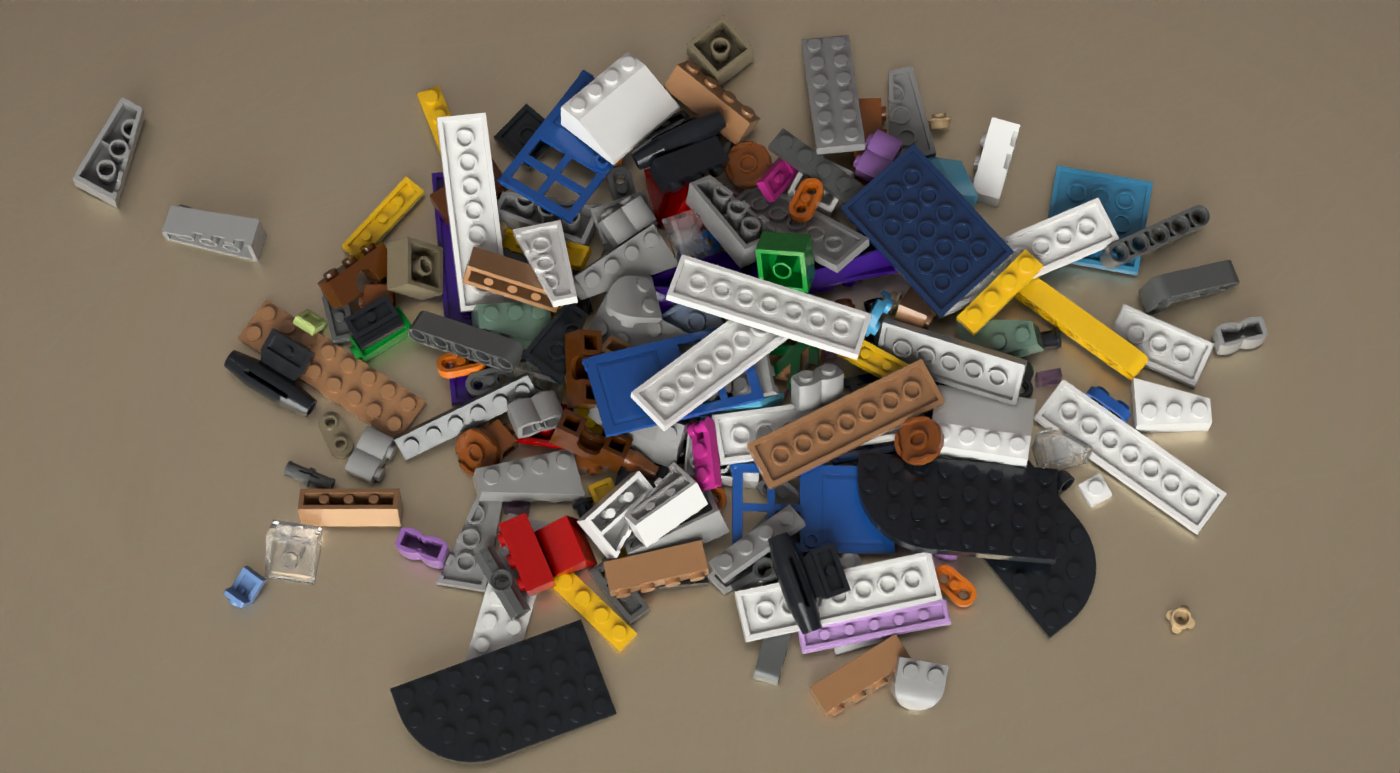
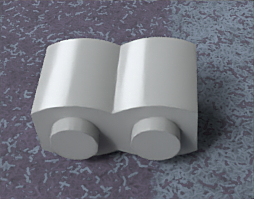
[597,195,656,248]
[1211,316,1268,355]
[791,363,844,411]
[507,390,563,438]
[345,426,397,485]

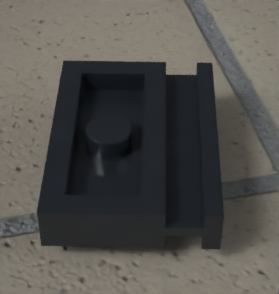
[344,294,405,351]

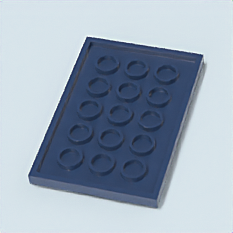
[840,143,1014,318]

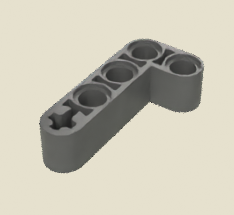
[1138,260,1240,315]

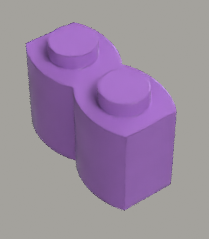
[853,129,904,182]
[395,527,451,569]

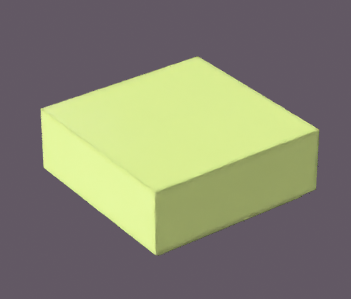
[293,309,327,336]

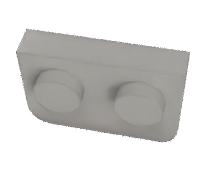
[604,276,662,328]
[890,656,949,711]

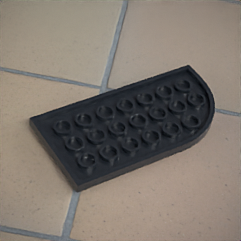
[857,452,1058,564]
[954,459,1096,640]
[390,619,617,764]

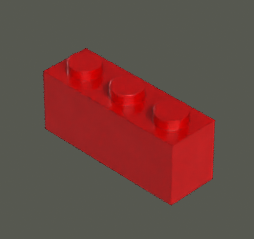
[496,513,556,597]

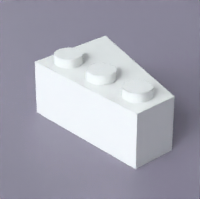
[970,117,1020,207]
[1130,378,1212,433]
[624,462,708,547]
[576,471,654,560]

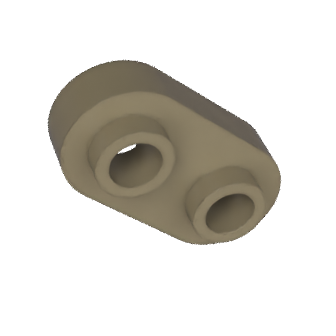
[318,411,354,459]

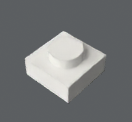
[1078,473,1112,508]

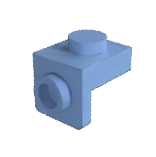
[223,565,267,608]

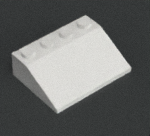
[561,52,680,165]
[932,385,1036,468]

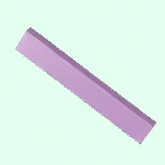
[798,598,951,654]

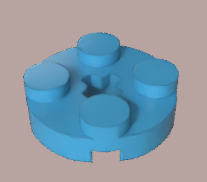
[865,290,894,337]

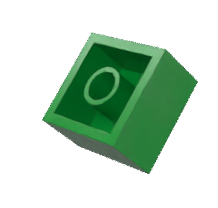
[755,231,815,293]

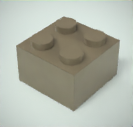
[687,15,754,86]
[387,237,443,300]

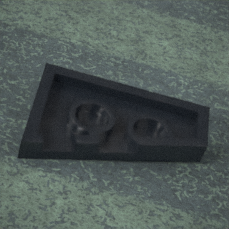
[522,304,588,386]

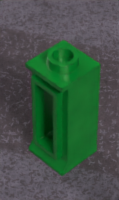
[349,306,411,363]

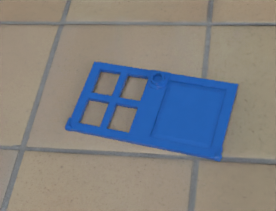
[497,70,616,224]
[582,327,764,437]
[730,463,895,554]

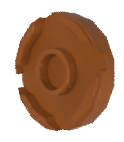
[725,141,772,189]
[894,416,944,465]
[455,428,501,476]

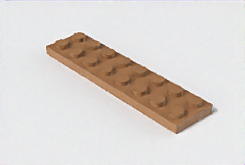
[238,299,427,438]
[746,359,945,490]

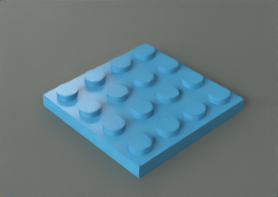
[1047,165,1153,276]

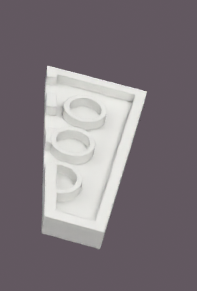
[513,220,578,307]

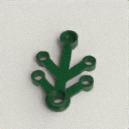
[769,342,820,392]

